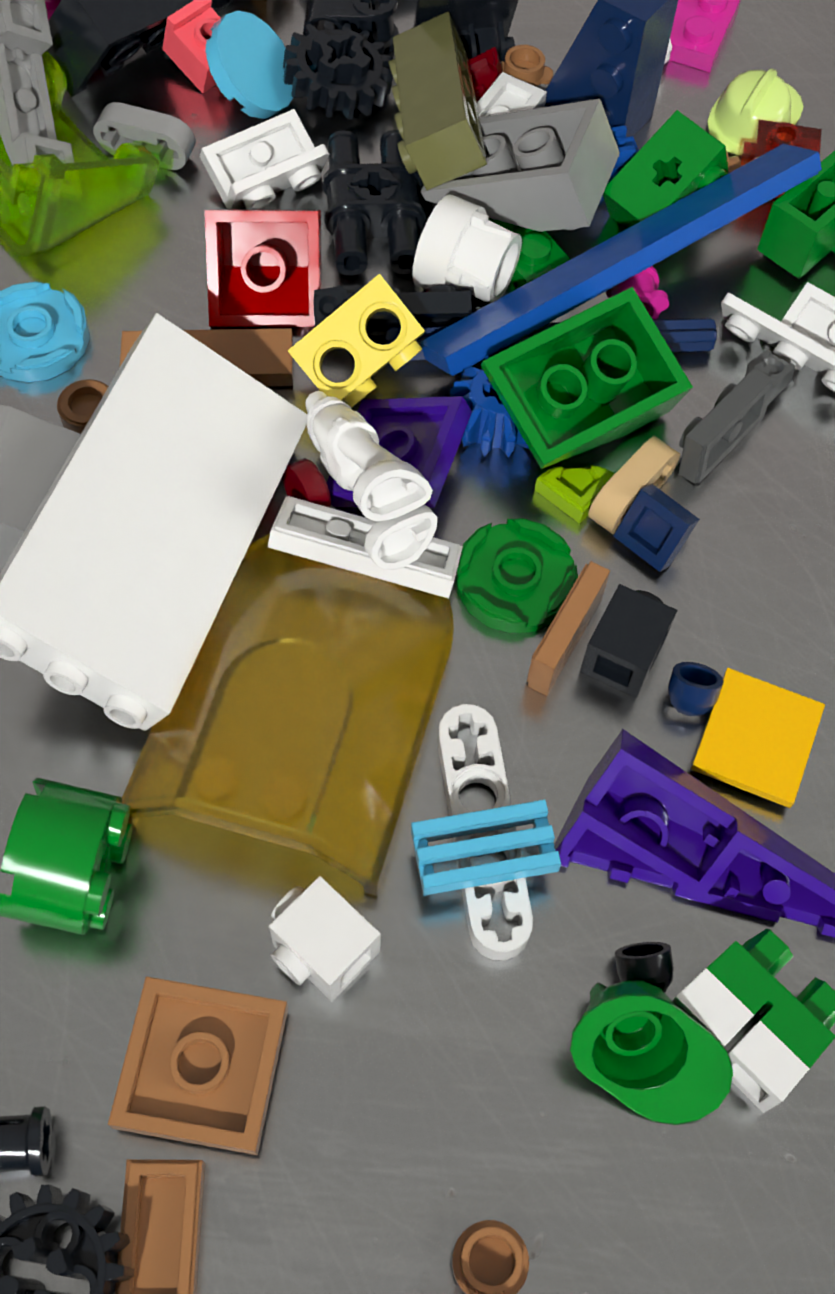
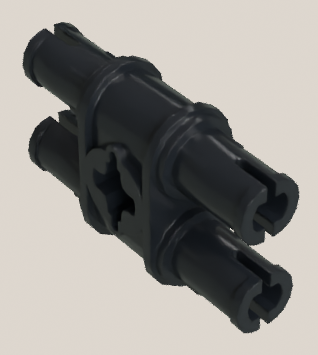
[322,130,427,276]

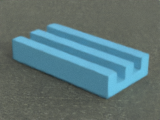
[411,800,561,896]

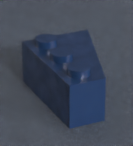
[545,0,678,137]

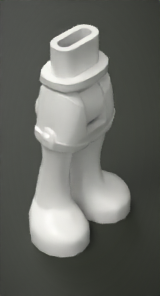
[305,391,438,570]

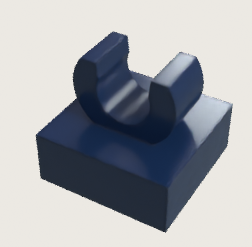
[613,484,700,572]

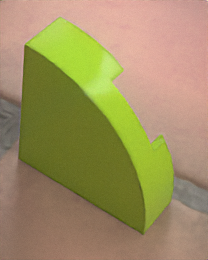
[535,465,615,524]

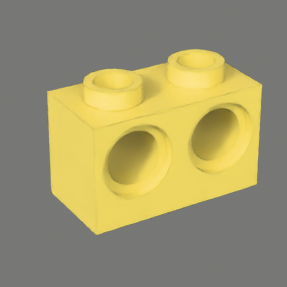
[288,274,425,408]

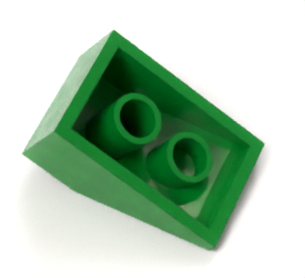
[480,287,693,469]

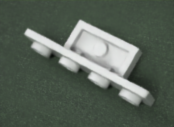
[721,282,835,392]

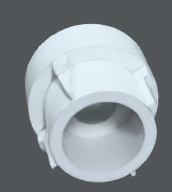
[413,194,522,303]

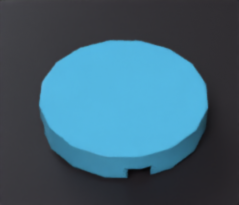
[205,10,293,119]
[0,281,90,383]

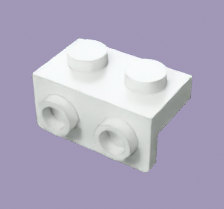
[200,109,329,209]

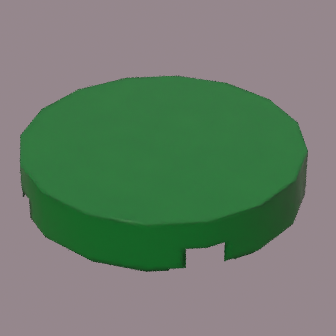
[456,518,578,634]

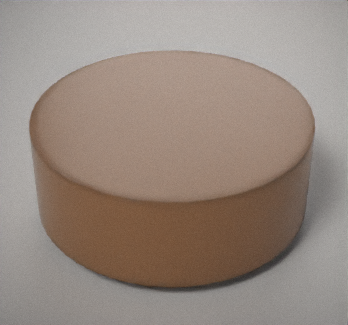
[57,379,109,434]

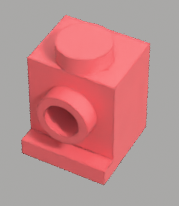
[162,0,221,94]

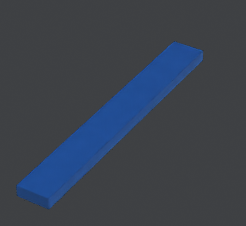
[419,144,822,376]

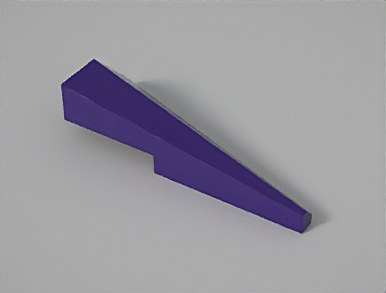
[554,729,835,938]

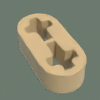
[588,436,680,534]

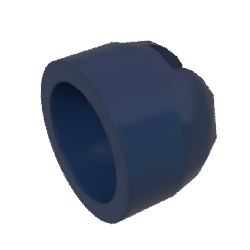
[668,662,724,716]

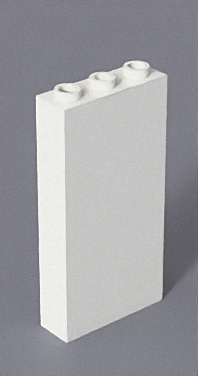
[0,313,307,731]

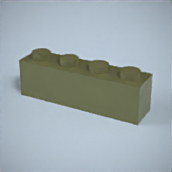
[389,11,487,190]

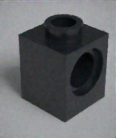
[580,584,678,698]

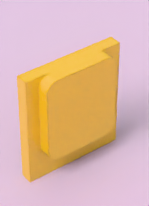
[690,667,825,808]

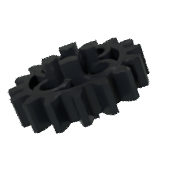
[0,1184,134,1294]

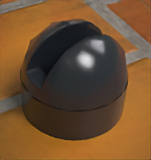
[615,942,674,993]

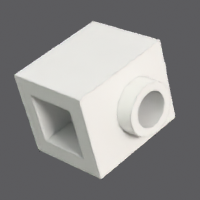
[269,876,381,1002]

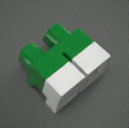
[673,929,835,1114]

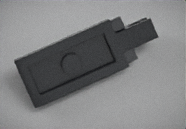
[313,285,472,336]

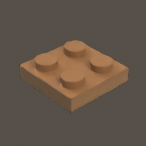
[108,976,288,1155]

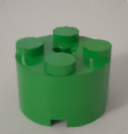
[0,778,133,935]

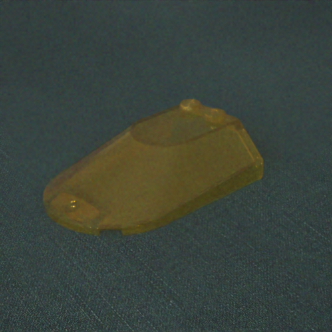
[122,534,454,896]

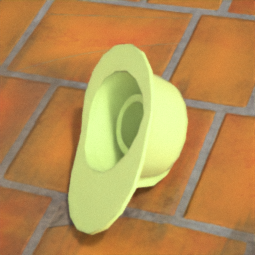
[707,68,804,159]

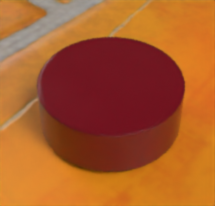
[282,458,331,508]

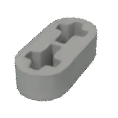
[93,102,196,170]

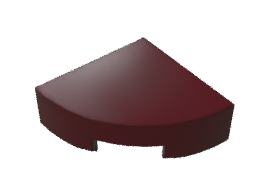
[469,47,503,104]

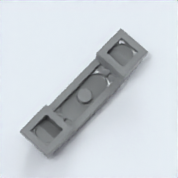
[0,0,80,198]

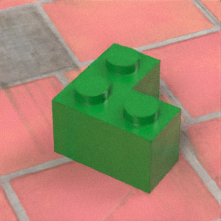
[757,150,835,279]

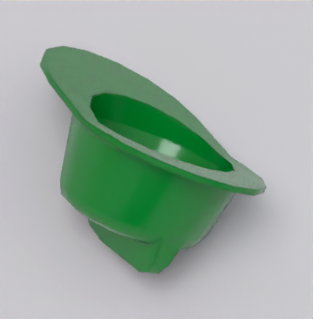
[570,981,733,1124]

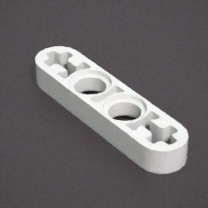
[438,704,533,961]

